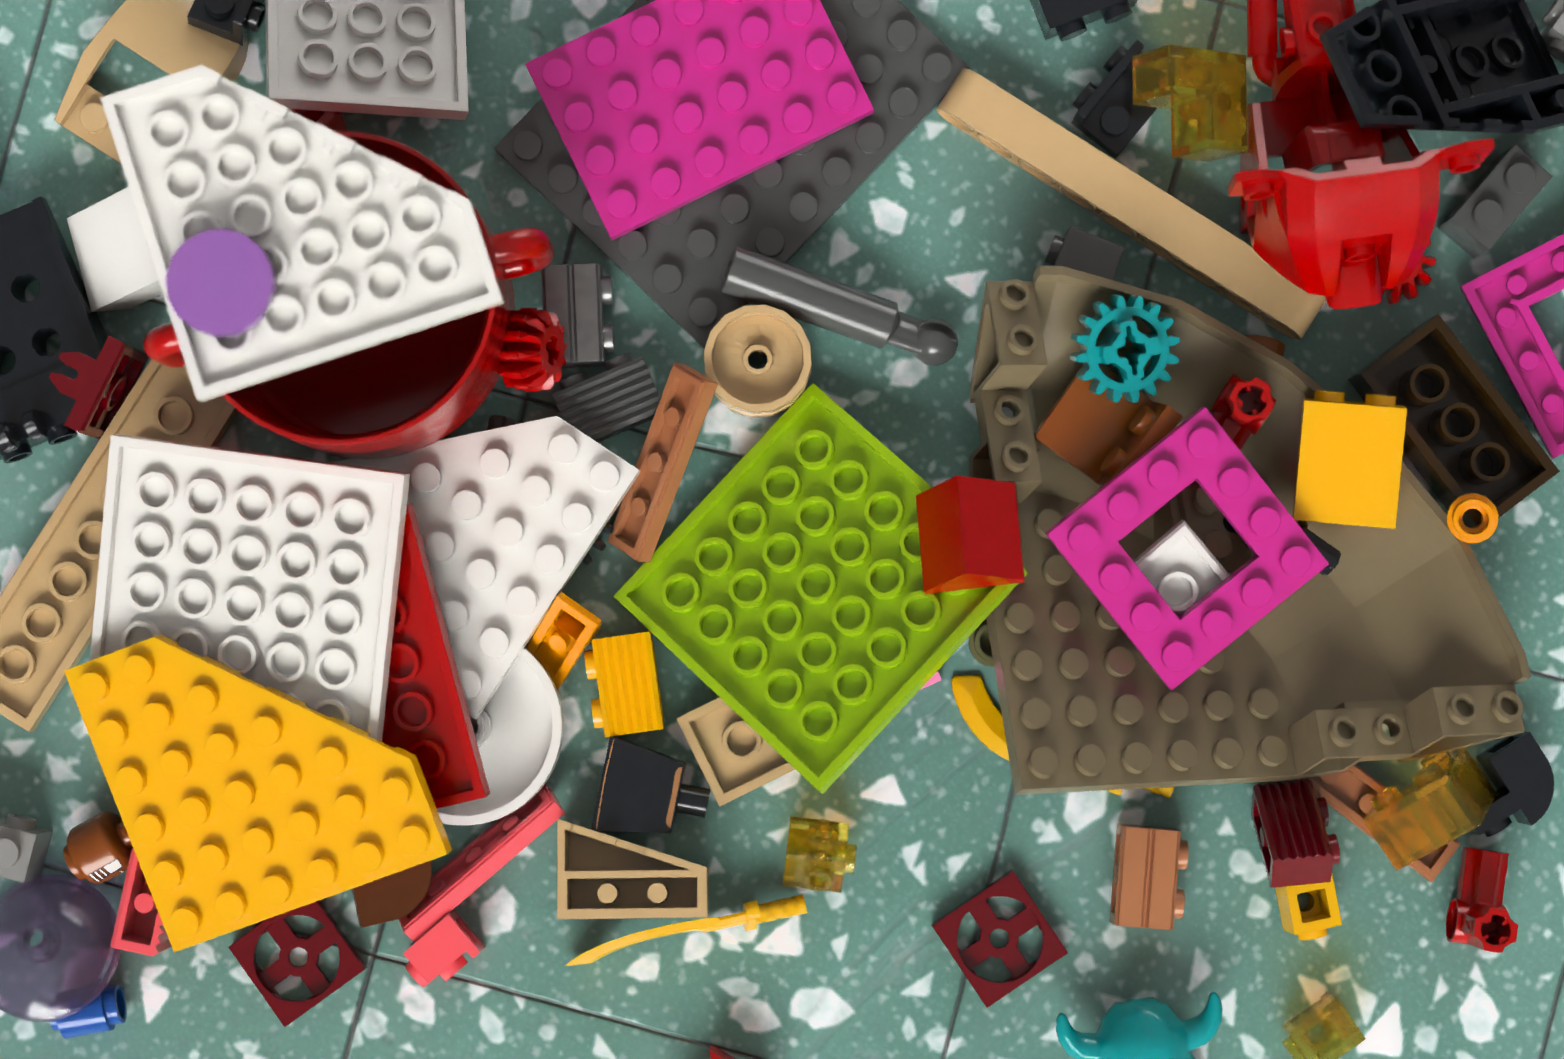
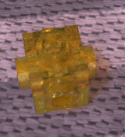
[782,816,857,893]

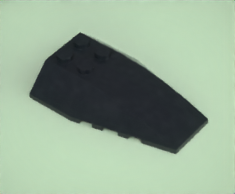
[1319,0,1564,134]

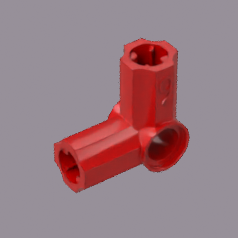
[1210,373,1277,451]
[1446,847,1518,953]

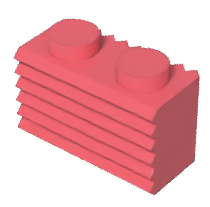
[110,848,172,956]

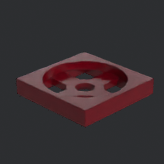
[931,870,1068,1008]
[228,900,368,1027]

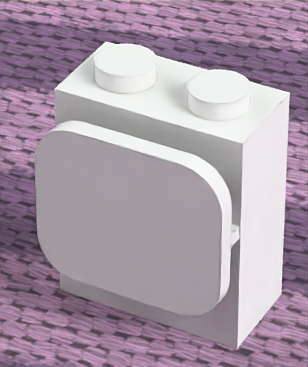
[67,187,163,312]

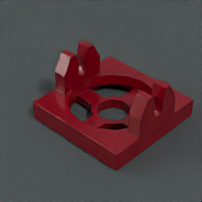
[49,335,149,439]

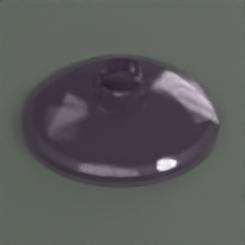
[0,875,121,1022]

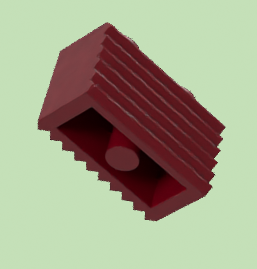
[1251,779,1340,888]

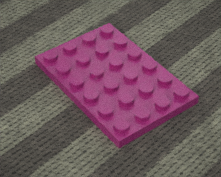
[525,0,874,241]

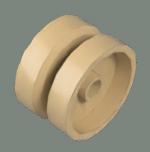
[704,304,812,418]

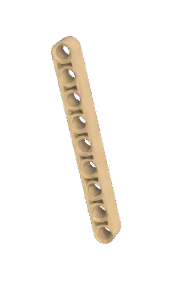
[936,68,1326,340]

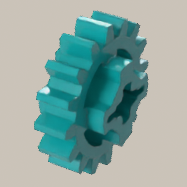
[1070,294,1180,403]

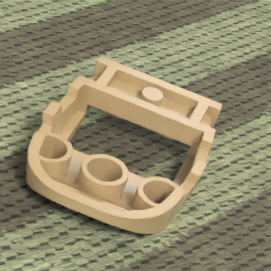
[54,0,248,165]

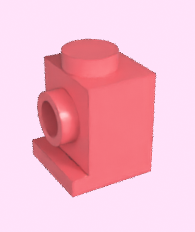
[403,910,486,987]

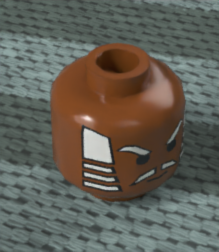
[63,811,133,884]

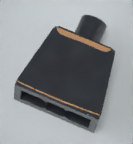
[591,736,711,833]

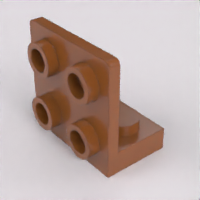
[1034,363,1183,487]

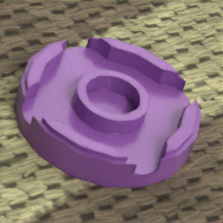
[166,228,276,337]

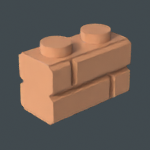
[1109,824,1189,930]

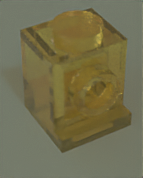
[1281,992,1366,1059]

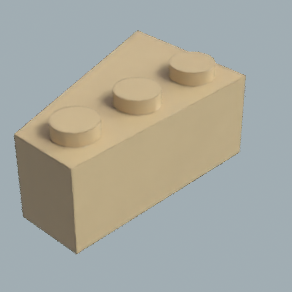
[557,819,709,919]

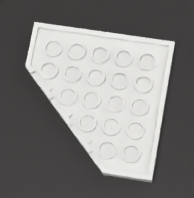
[101,65,504,402]
[332,416,641,719]

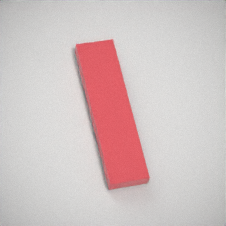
[399,784,565,943]

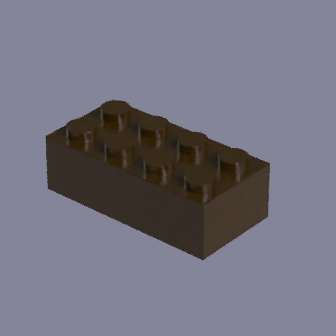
[1348,314,1560,527]

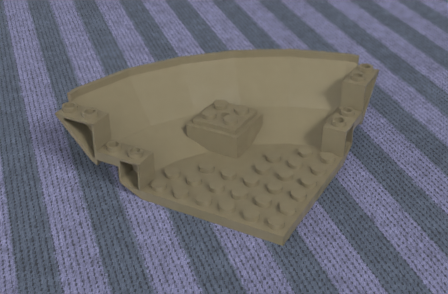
[969,265,1531,795]

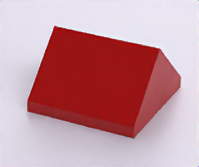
[916,475,1025,594]

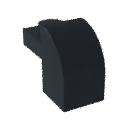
[1457,732,1554,837]

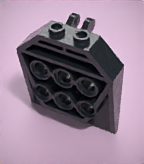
[0,197,107,463]

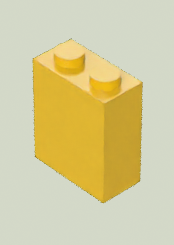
[1292,390,1407,529]

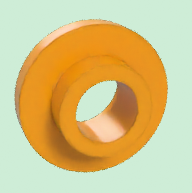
[1447,493,1498,543]

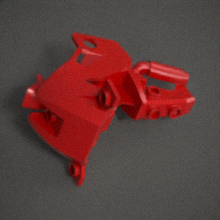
[1227,0,1495,309]

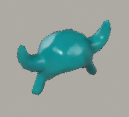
[1056,992,1223,1059]

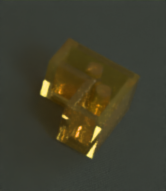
[1132,44,1248,162]
[1363,747,1497,871]

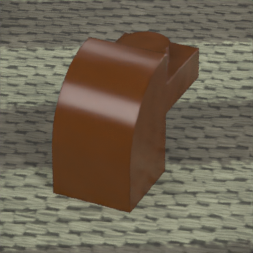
[352,861,431,928]

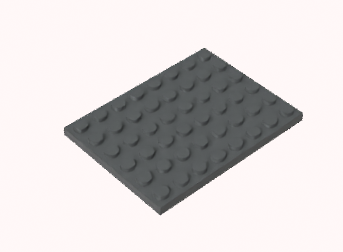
[494,0,971,348]

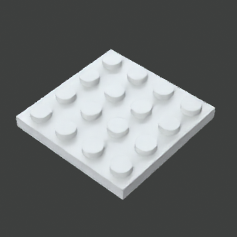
[266,0,469,120]

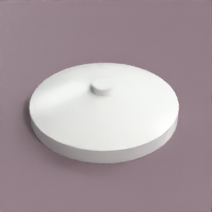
[437,648,564,825]

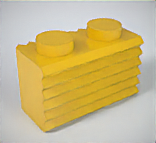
[584,631,665,737]

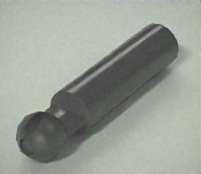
[720,246,958,366]

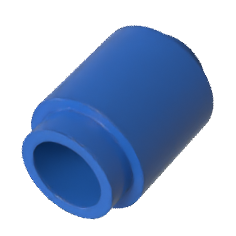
[48,981,127,1039]

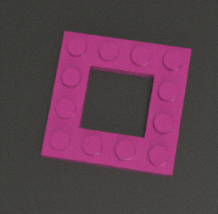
[1460,234,1564,459]
[1045,407,1329,690]

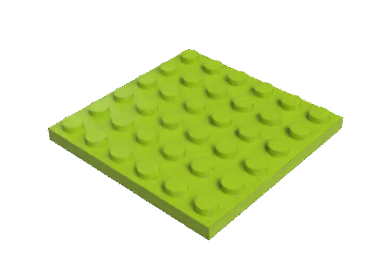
[613,383,1028,794]

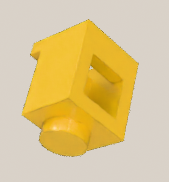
[1275,875,1342,940]

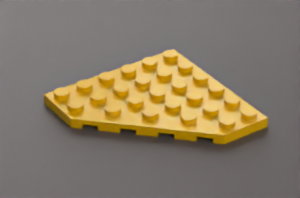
[64,634,452,952]

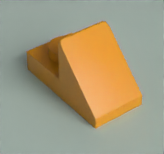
[526,592,602,690]

